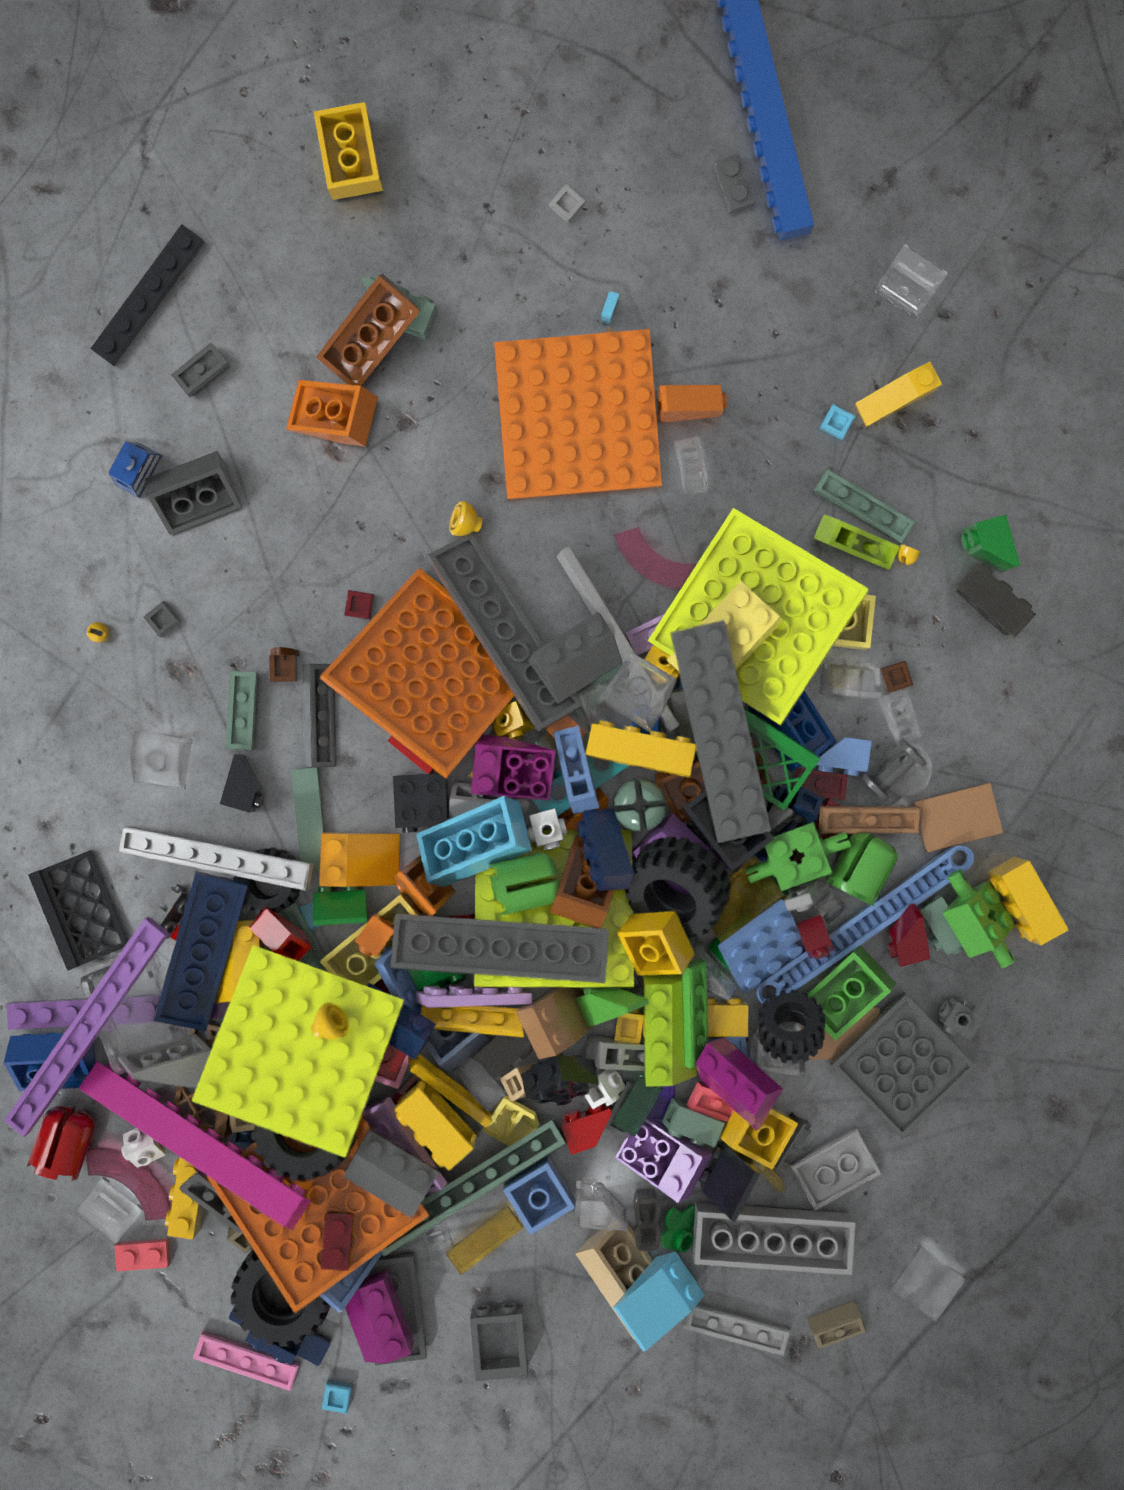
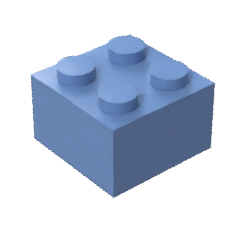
[503,1156,575,1235]

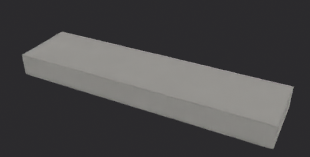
[684,1303,791,1356]

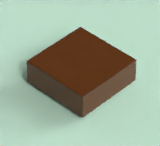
[879,660,913,693]

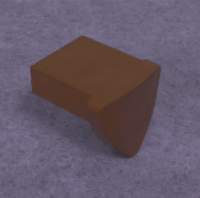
[268,647,299,682]

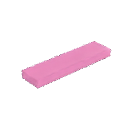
[193,1331,300,1391]

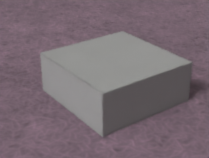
[549,184,585,224]

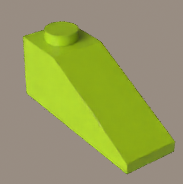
[814,514,900,570]

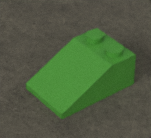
[808,945,897,1041]

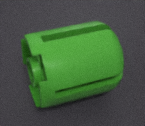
[826,832,898,906]
[488,853,560,916]

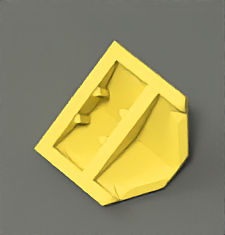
[482,1095,540,1146]

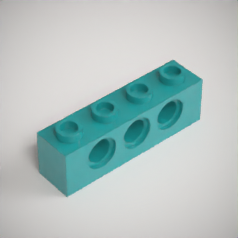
[532,757,629,816]

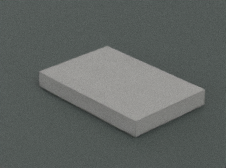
[790,1127,883,1211]

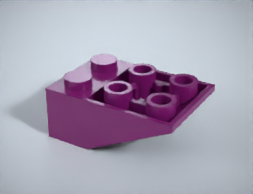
[471,734,555,801]

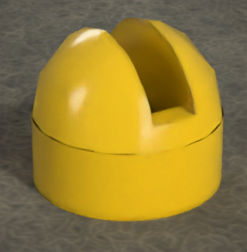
[898,544,921,565]
[87,622,110,643]

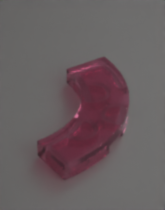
[614,527,697,590]
[86,1147,172,1221]

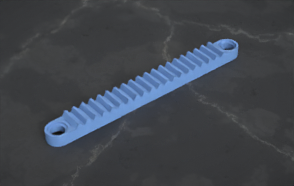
[755,845,974,1004]

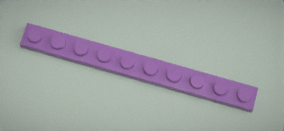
[4,917,170,1137]
[6,994,230,1030]

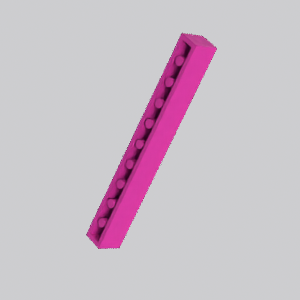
[78,1062,311,1230]

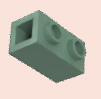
[917,894,964,955]
[662,1098,725,1147]

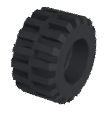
[233,847,301,914]
[758,990,825,1064]

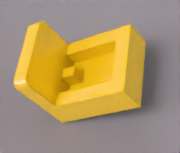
[614,1008,644,1044]

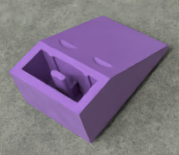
[615,1113,713,1203]

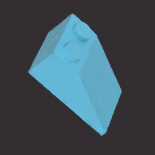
[613,1251,705,1351]

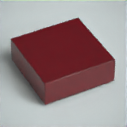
[344,590,375,620]

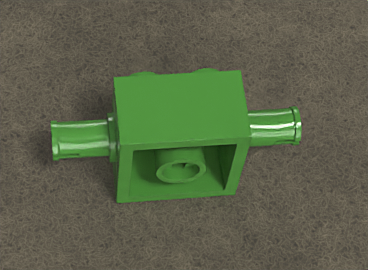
[745,823,851,892]
[943,869,1016,968]

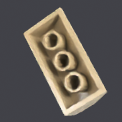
[575,1216,653,1340]

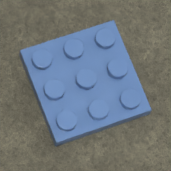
[718,899,805,995]

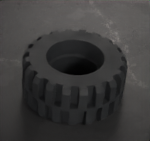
[625,836,731,939]
[251,1123,358,1181]
[230,1250,331,1347]

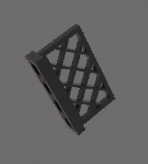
[28,850,128,971]

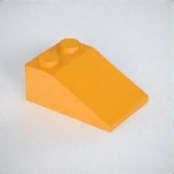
[319,832,400,887]

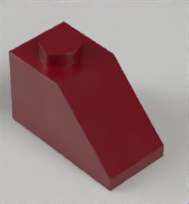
[887,903,931,967]

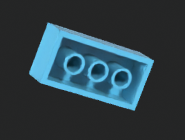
[416,796,532,887]

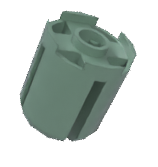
[613,778,667,832]

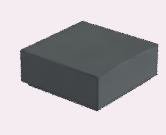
[143,601,181,638]

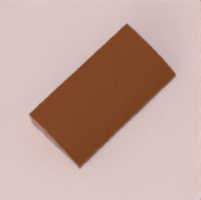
[316,273,421,386]
[655,733,773,823]

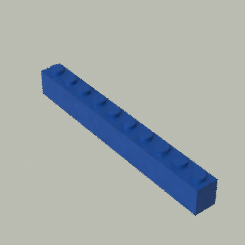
[716,0,814,241]

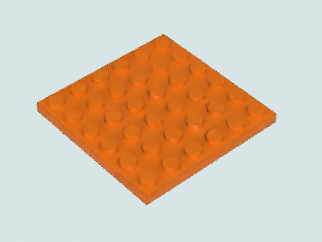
[494,329,662,500]
[320,568,514,778]
[207,1114,429,1313]

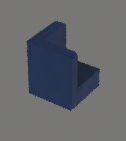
[787,786,823,827]

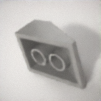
[118,1034,211,1087]

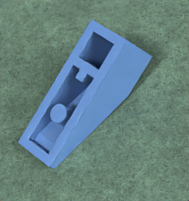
[553,725,599,814]

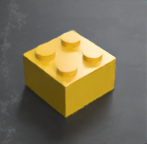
[618,911,695,976]
[719,1107,798,1170]

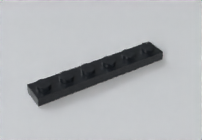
[90,224,205,366]

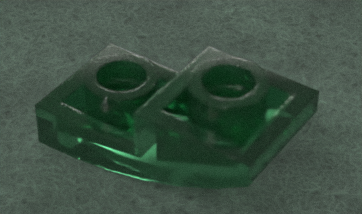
[612,1075,663,1137]

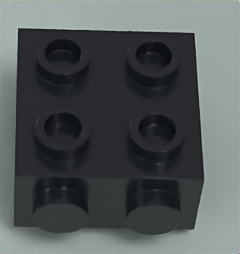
[393,773,449,833]
[521,1053,599,1106]

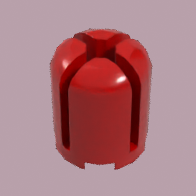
[27,1105,95,1181]

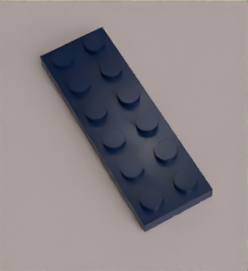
[154,871,248,1031]

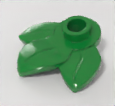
[661,1205,695,1253]

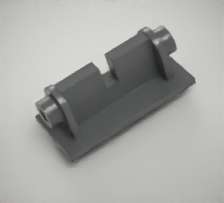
[152,884,189,938]
[775,1112,812,1170]

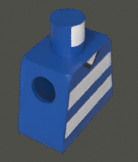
[108,441,163,498]

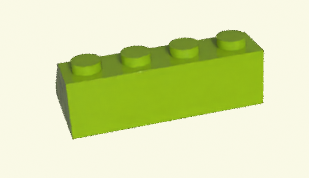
[644,974,697,1086]

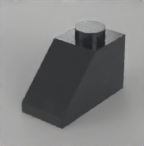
[220,754,263,813]

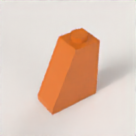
[657,385,727,423]

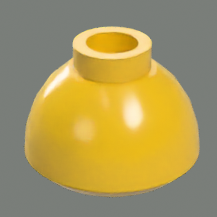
[449,500,483,536]
[311,1002,348,1040]

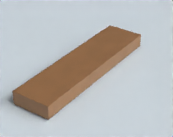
[818,806,921,834]

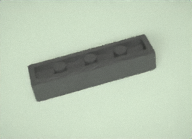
[303,664,336,767]

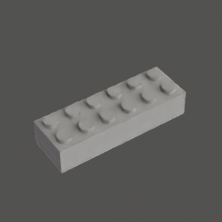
[692,1202,856,1275]

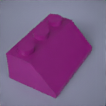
[696,1038,783,1130]
[345,1269,414,1364]

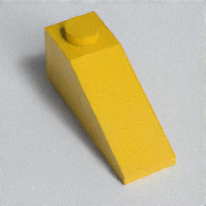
[855,361,942,427]

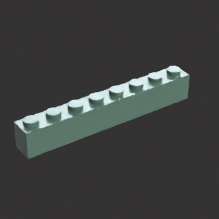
[381,1120,567,1256]

